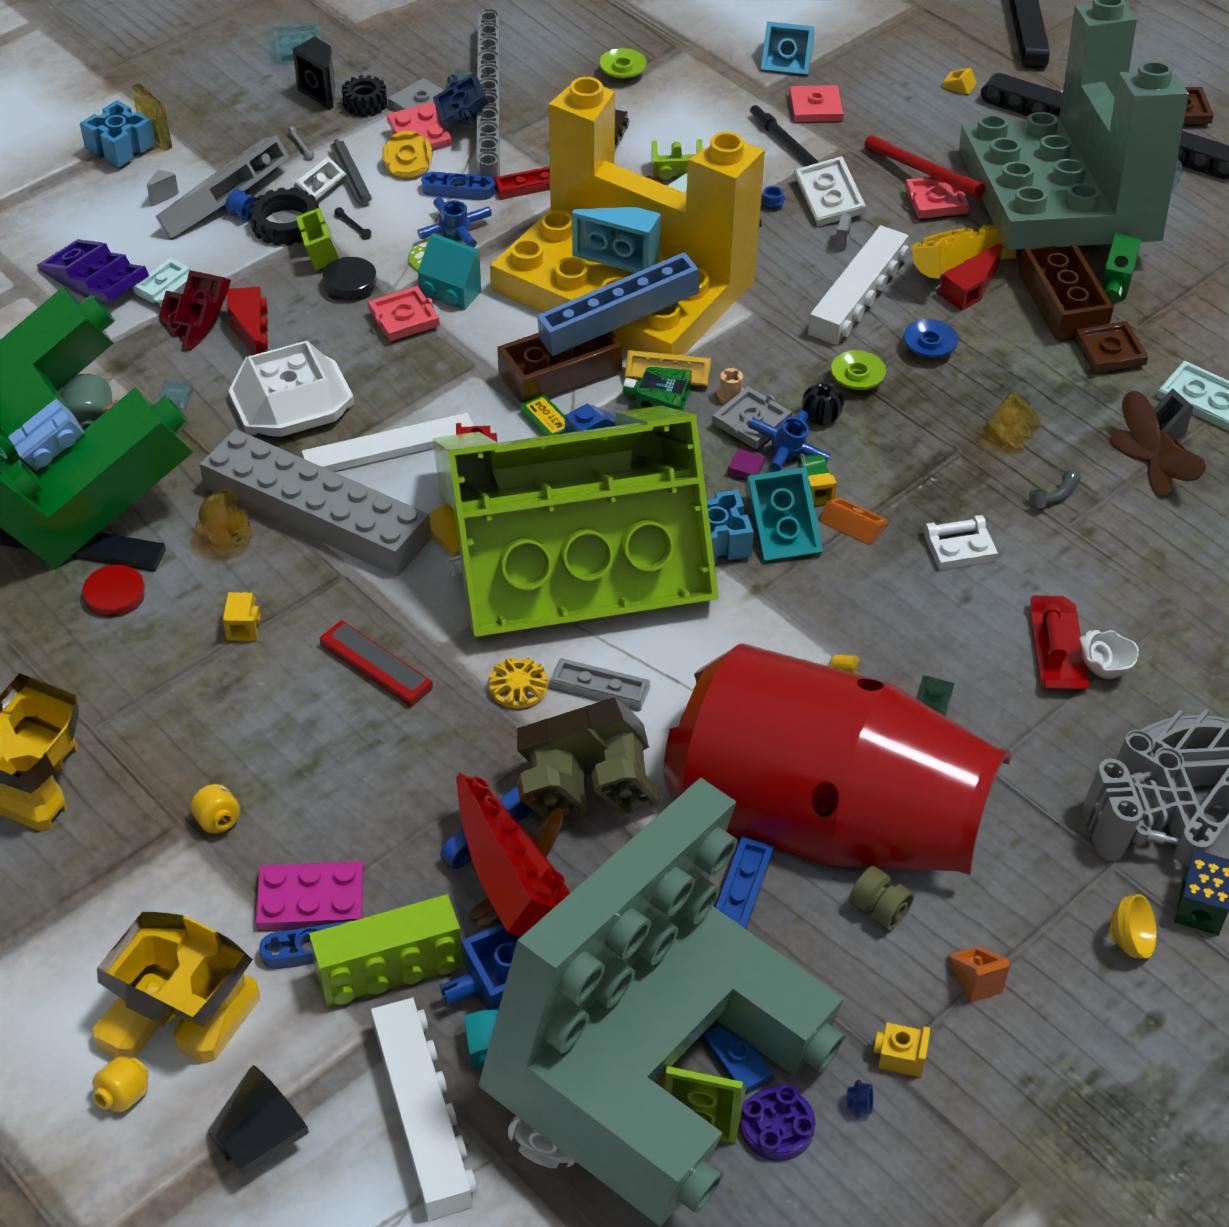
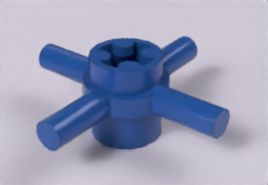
[417,197,492,248]
[748,410,831,472]

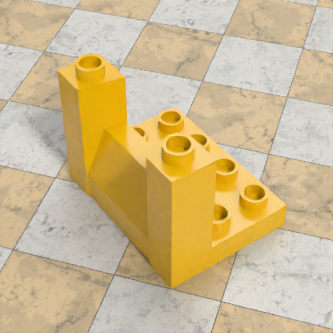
[490,77,765,355]

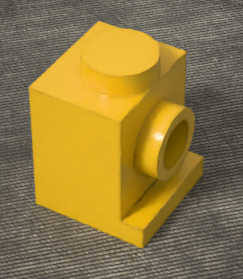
[223,592,261,641]
[873,1022,931,1078]

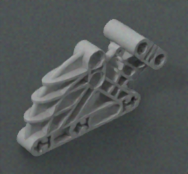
[1081,709,1229,867]

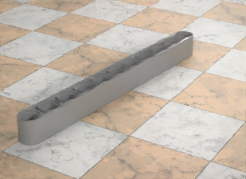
[476,8,500,178]

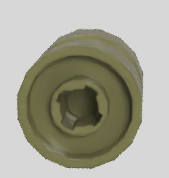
[849,866,915,930]

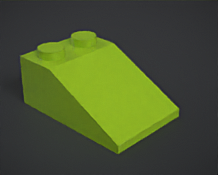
[665,1066,746,1144]

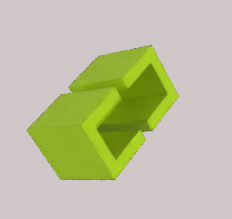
[296,208,339,270]

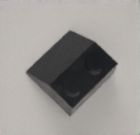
[293,36,335,109]

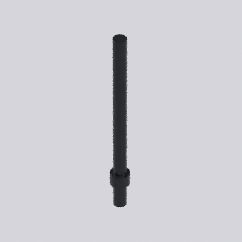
[750,105,819,166]

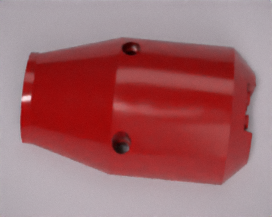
[664,643,1011,875]

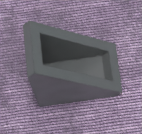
[1154,388,1194,439]

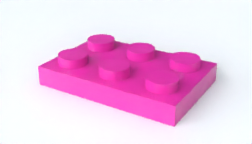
[256,861,364,931]

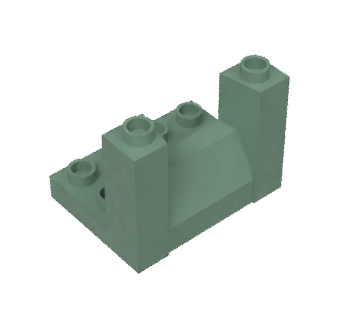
[959,0,1189,250]
[478,777,845,1227]

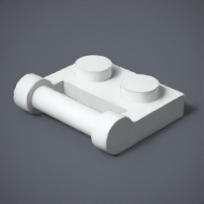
[924,515,998,571]

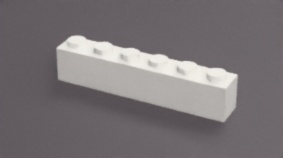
[808,225,910,345]
[371,997,477,1221]

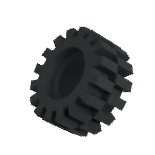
[342,75,387,117]

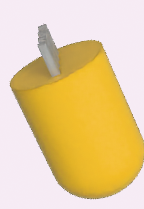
[829,654,865,674]

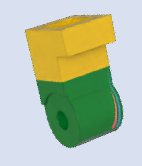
[797,454,837,506]

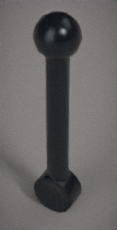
[334,207,371,239]

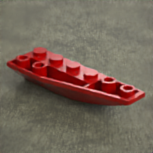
[456,773,570,937]

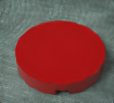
[82,565,145,617]

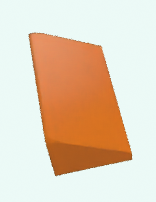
[820,497,889,544]

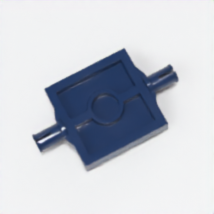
[433,72,489,129]

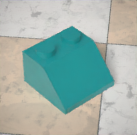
[418,233,481,310]

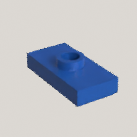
[703,1025,774,1095]

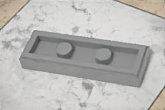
[550,658,650,711]

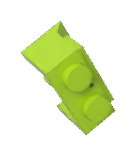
[651,139,703,180]

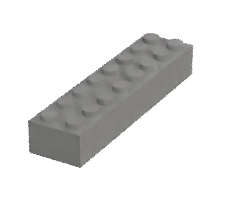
[200,429,431,576]

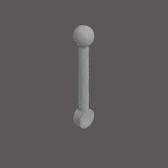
[288,126,314,160]

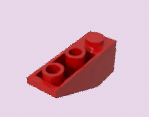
[939,243,1003,311]
[227,287,268,355]

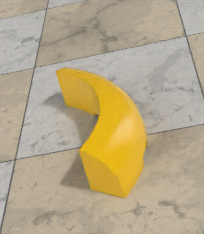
[912,224,1017,279]

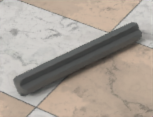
[330,139,372,206]

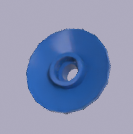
[903,319,959,358]

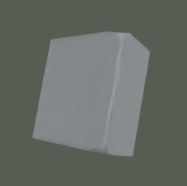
[146,170,179,206]

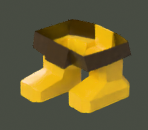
[0,673,79,832]
[93,912,261,1063]

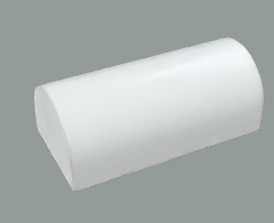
[293,156,346,200]

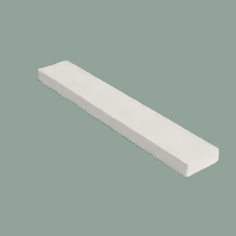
[302,412,473,472]

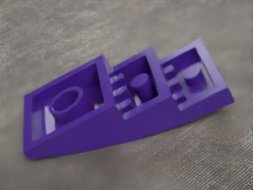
[37,239,149,302]

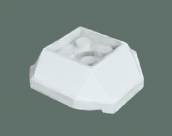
[228,341,354,437]

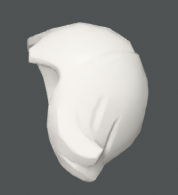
[1078,630,1139,679]

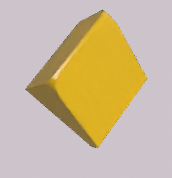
[941,68,977,95]

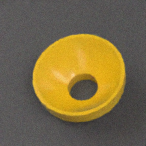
[1109,894,1157,959]

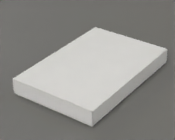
[794,156,866,227]

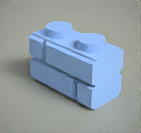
[8,399,85,471]

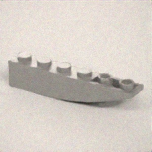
[155,135,290,239]

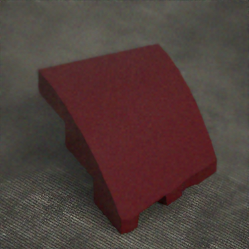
[159,270,231,350]

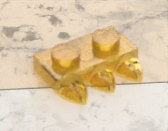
[982,391,1041,450]

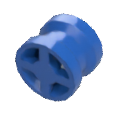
[225,189,257,221]

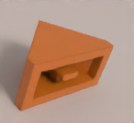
[948,946,1010,1003]

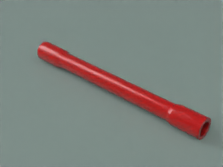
[864,135,985,198]

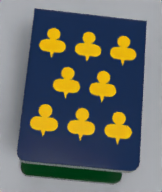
[1174,850,1229,935]

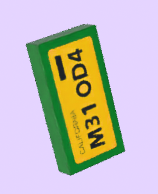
[520,394,565,436]

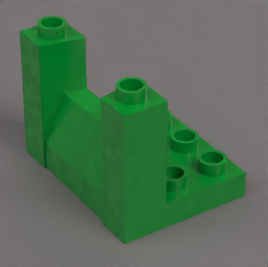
[0,287,193,569]

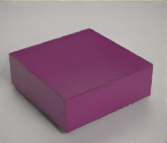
[728,449,765,480]

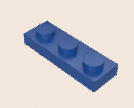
[715,837,774,929]

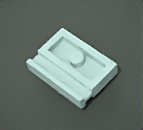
[133,258,190,307]

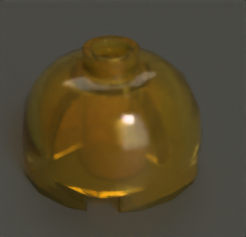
[196,488,252,550]

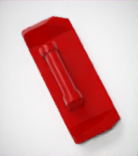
[1030,595,1090,689]

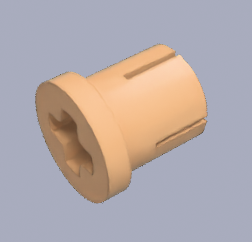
[717,368,744,405]

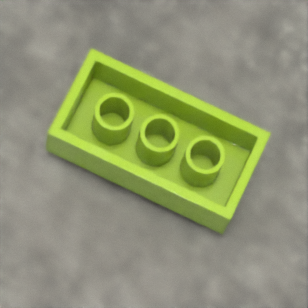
[309,894,463,1007]

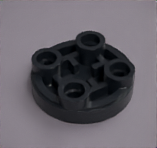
[323,257,377,299]

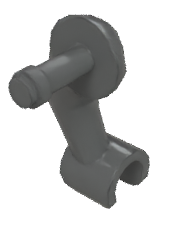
[1029,469,1081,509]

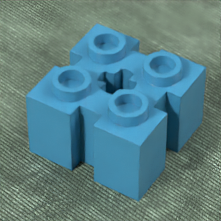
[80,100,156,167]
[707,489,753,562]

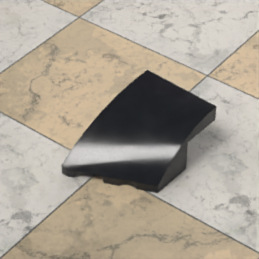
[208,1065,309,1175]

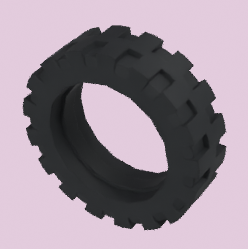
[250,188,319,246]

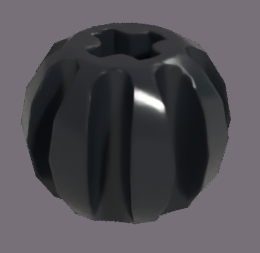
[801,382,844,425]

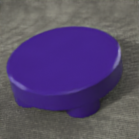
[740,1084,816,1161]

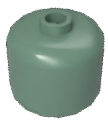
[58,374,113,430]

